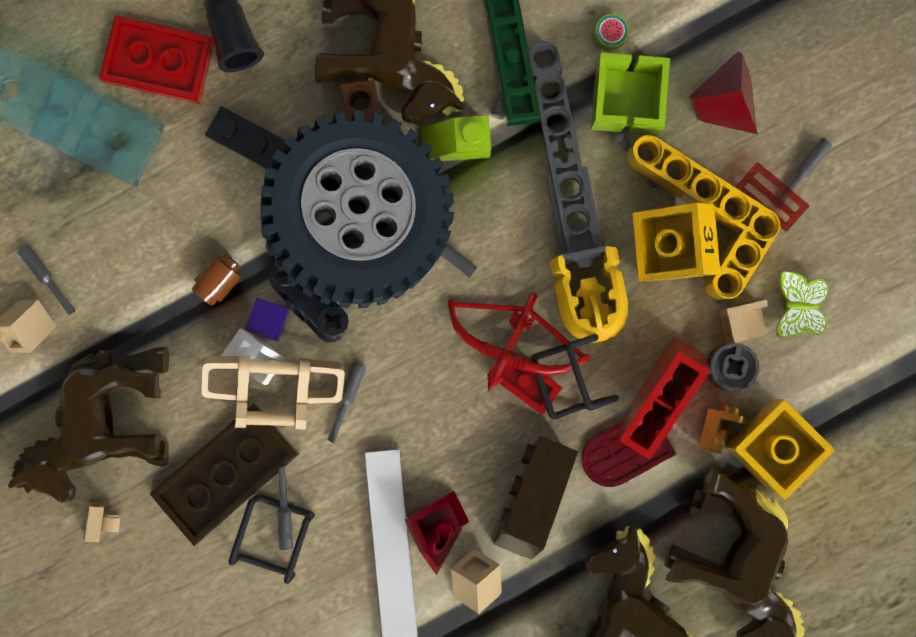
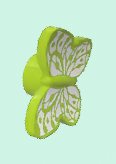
[776,271,829,338]

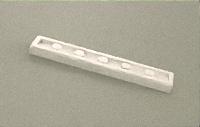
[365,449,418,637]

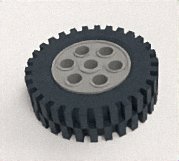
[260,111,454,308]

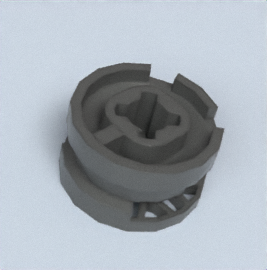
[706,343,759,391]

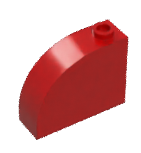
[619,335,710,460]

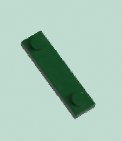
[483,0,541,127]

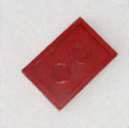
[99,15,214,104]

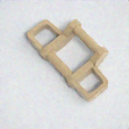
[201,355,345,430]

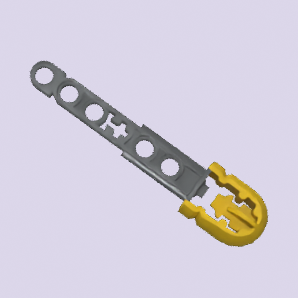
[529,41,628,342]

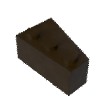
[493,436,579,560]

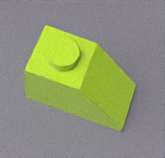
[421,115,491,161]

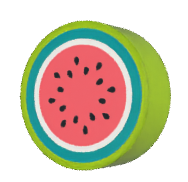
[594,14,629,50]

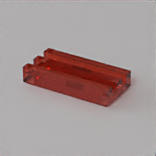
[735,162,810,232]

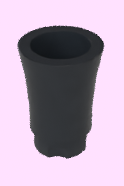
[204,0,264,72]

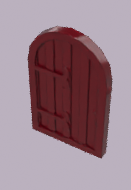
[582,420,676,487]

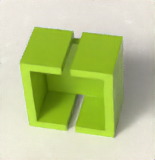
[591,52,670,136]

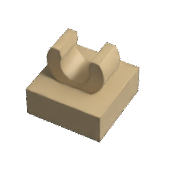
[84,501,120,543]

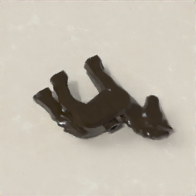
[8,347,169,503]

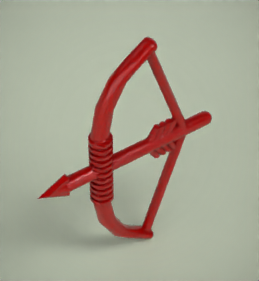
[448,293,590,391]

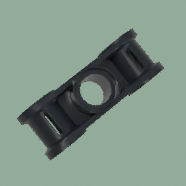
[269,260,349,343]

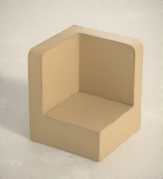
[0,300,56,353]
[719,300,768,344]
[451,549,502,614]

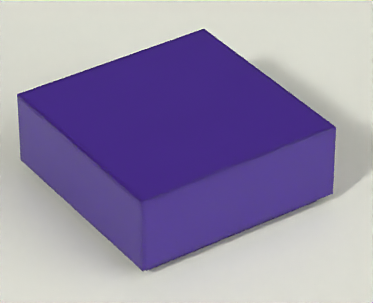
[245,297,290,341]

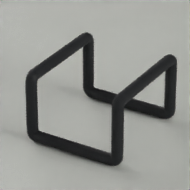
[531,334,619,420]
[228,494,315,584]

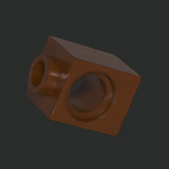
[340,77,380,122]

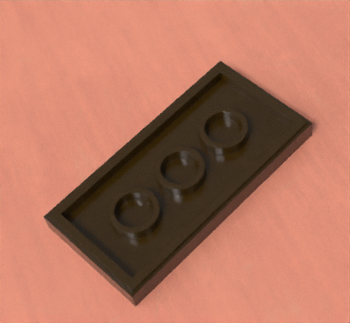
[150,403,300,546]

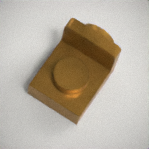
[698,405,750,454]

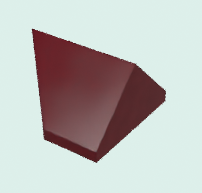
[688,52,758,135]
[405,491,469,576]

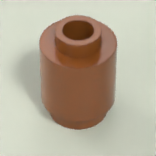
[191,254,242,306]

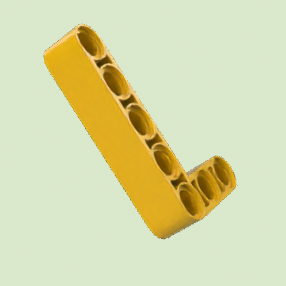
[627,135,780,300]

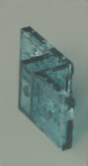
[0,46,165,187]

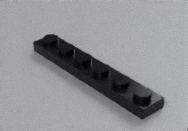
[205,106,398,232]

